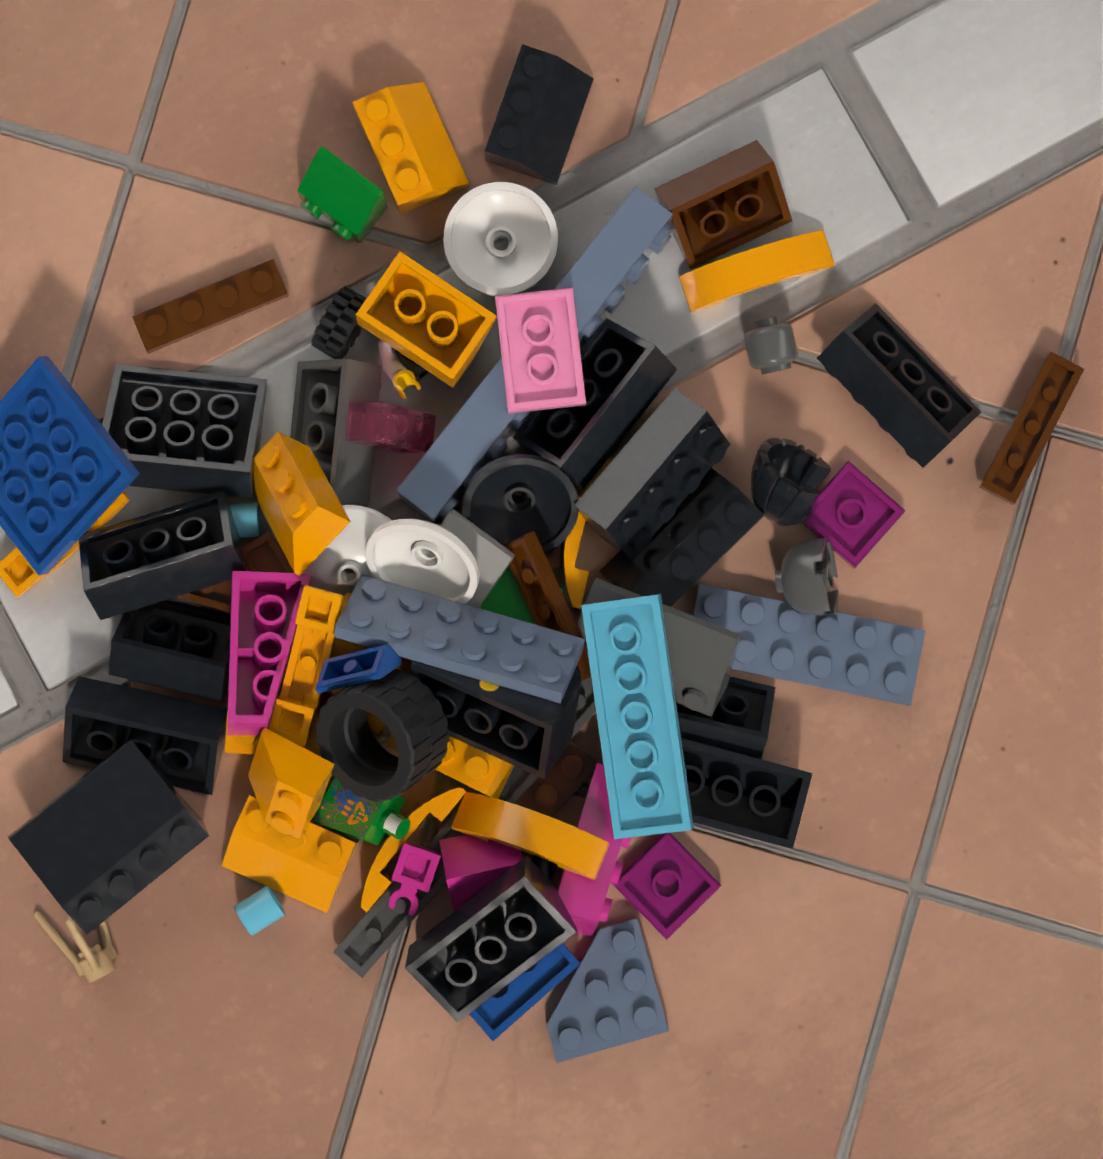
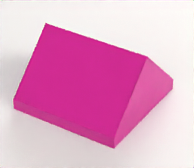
[439,834,523,911]

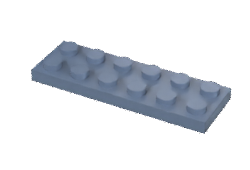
[334,574,585,704]
[693,584,926,706]

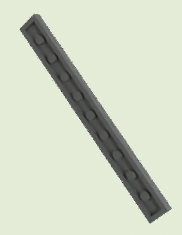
[333,677,596,978]

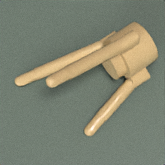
[34,911,118,983]

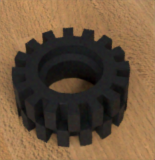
[311,286,367,359]

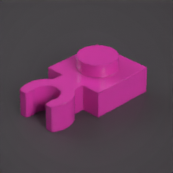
[389,841,442,916]

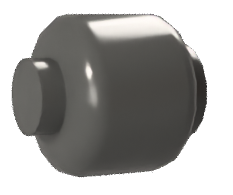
[744,316,798,375]

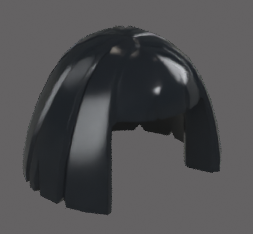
[751,438,831,526]

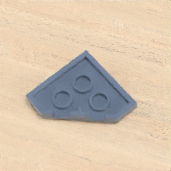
[546,918,669,1063]

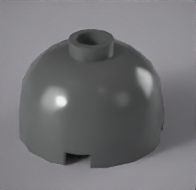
[775,538,839,615]

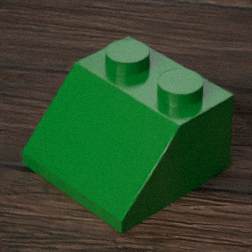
[297,145,388,243]

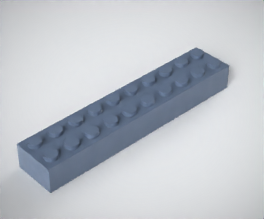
[396,186,673,525]

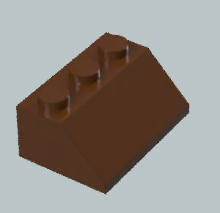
[654,140,793,269]

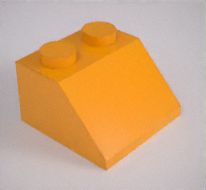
[248,728,335,839]

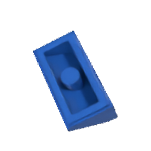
[315,644,402,693]

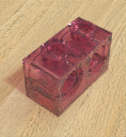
[346,402,436,454]

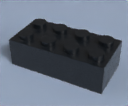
[513,318,677,490]
[574,388,731,560]

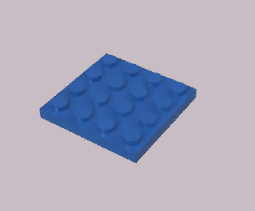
[0,356,140,575]

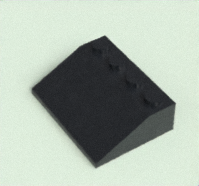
[102,364,267,499]
[8,738,209,935]

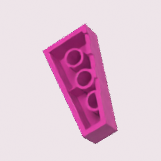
[227,571,311,736]
[557,763,631,938]

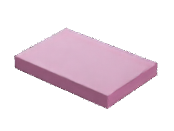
[495,288,586,414]

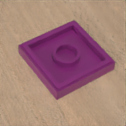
[802,461,905,569]
[613,833,722,940]

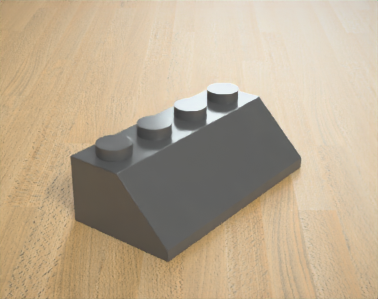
[290,358,382,508]
[577,578,741,717]

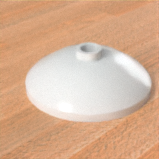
[443,182,558,296]
[303,505,392,597]
[365,519,480,604]

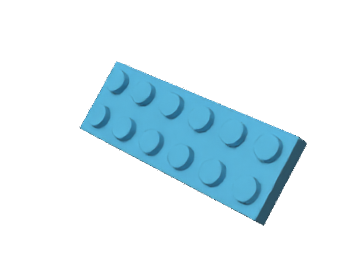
[581,594,694,839]

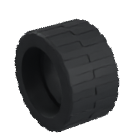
[316,669,449,801]

